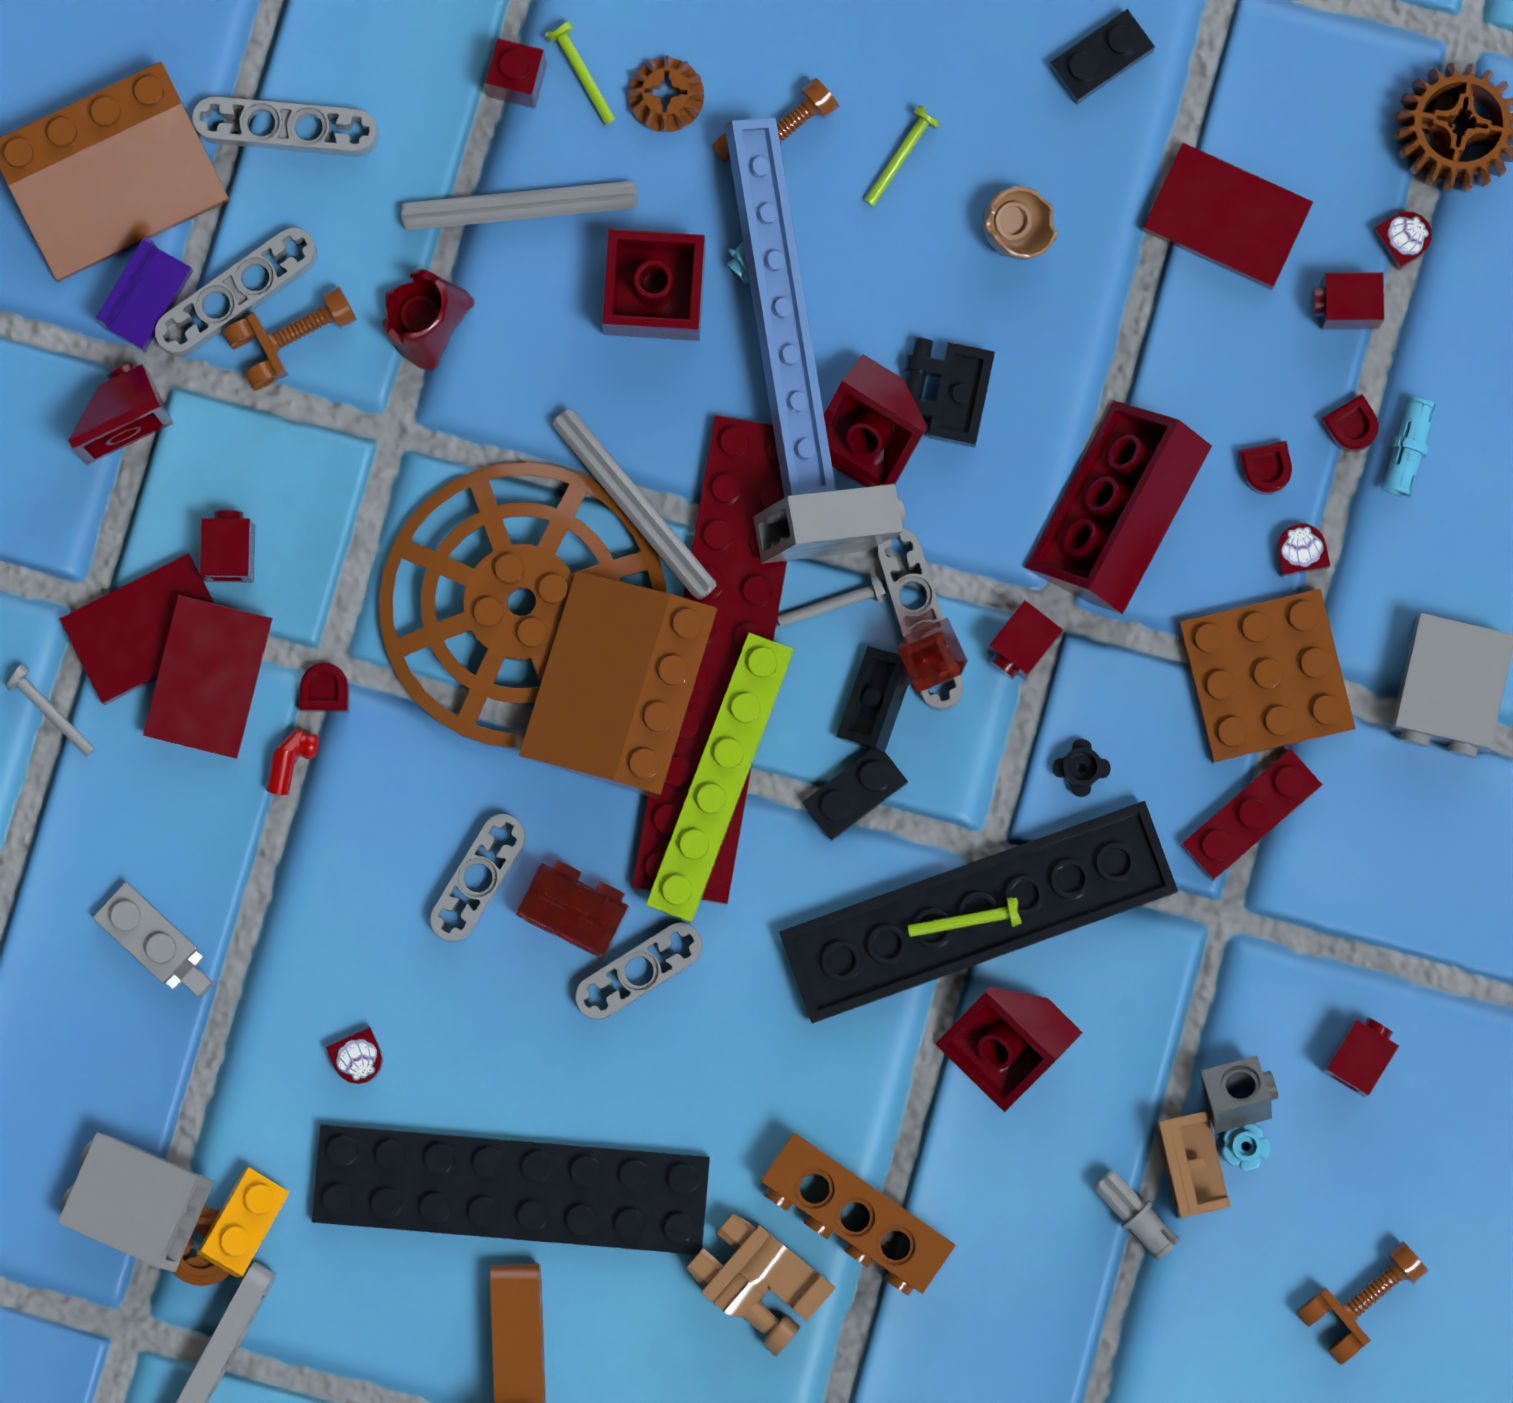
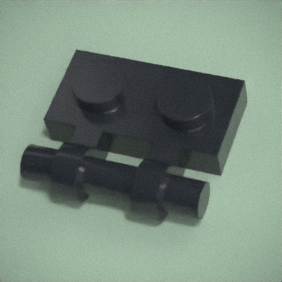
[903,337,995,448]

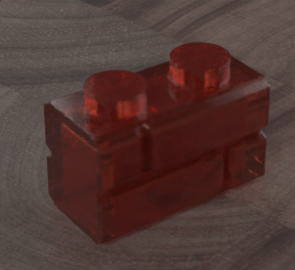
[516,860,631,961]

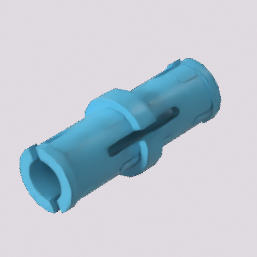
[1381,396,1438,498]

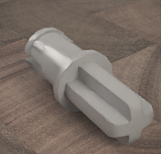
[1095,1171,1180,1260]

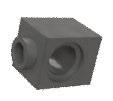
[1201,1056,1278,1134]

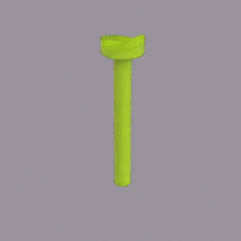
[545,21,616,125]
[864,105,941,207]
[908,897,1022,937]

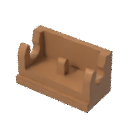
[1155,1111,1231,1219]

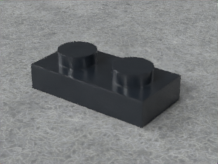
[1049,9,1155,105]
[836,646,916,753]
[802,749,908,842]

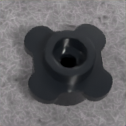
[1052,739,1111,797]

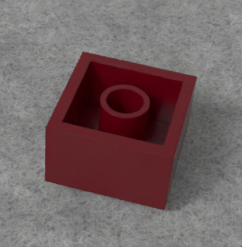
[602,229,706,341]

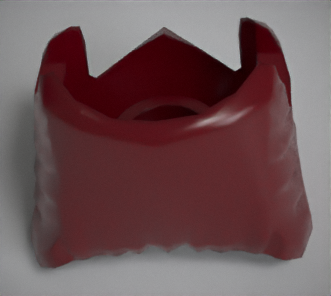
[382,269,475,370]

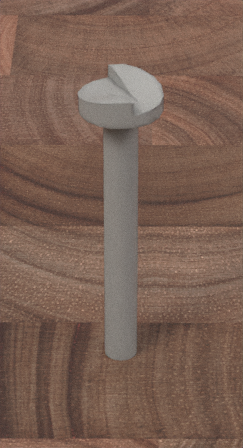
[777,575,886,627]
[4,665,95,757]

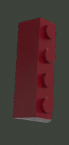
[1024,400,1212,615]

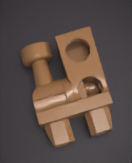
[686,1213,836,1357]

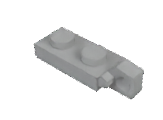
[93,882,215,998]

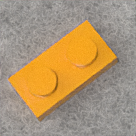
[196,1167,290,1278]

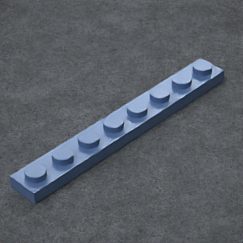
[725,118,836,498]

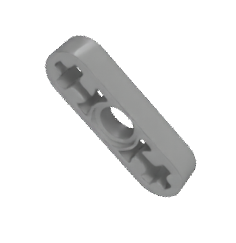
[430,814,526,942]
[576,923,703,1020]

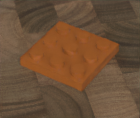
[1178,588,1356,764]

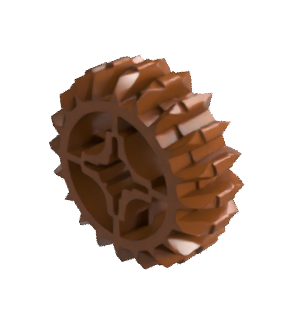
[1394,63,1513,192]

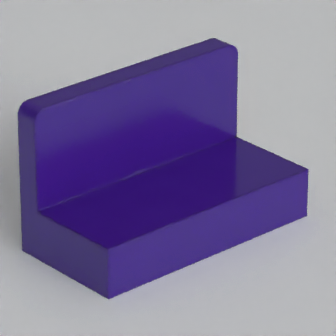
[96,237,193,352]

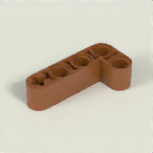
[490,1263,546,1403]

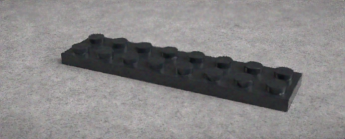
[779,800,1179,1024]
[312,1125,710,1255]

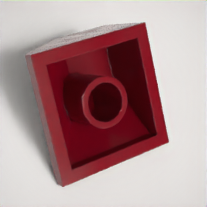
[824,354,927,487]
[68,364,174,465]
[935,987,1083,1112]

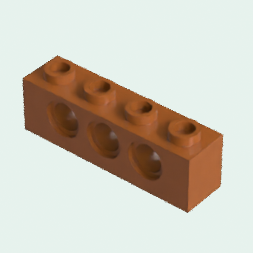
[761,1133,956,1296]

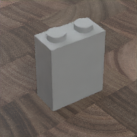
[753,484,905,564]
[1390,613,1513,758]
[57,1132,215,1272]

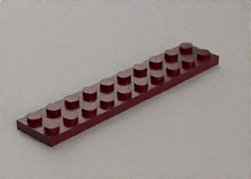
[632,415,788,905]

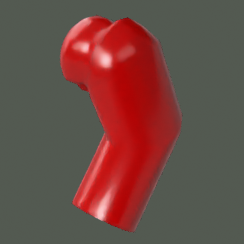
[266,729,320,795]

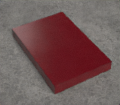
[1142,143,1313,290]
[59,553,215,705]
[143,594,273,759]

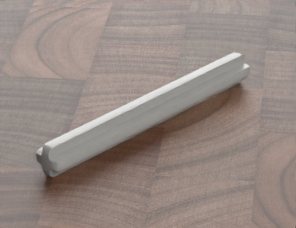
[401,181,637,230]
[552,409,716,600]

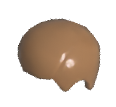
[983,186,1058,260]

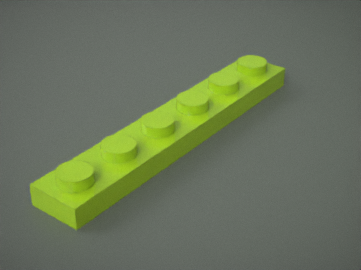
[646,633,794,923]

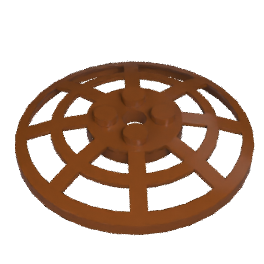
[379,462,666,750]

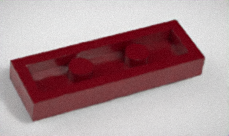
[1180,748,1323,882]

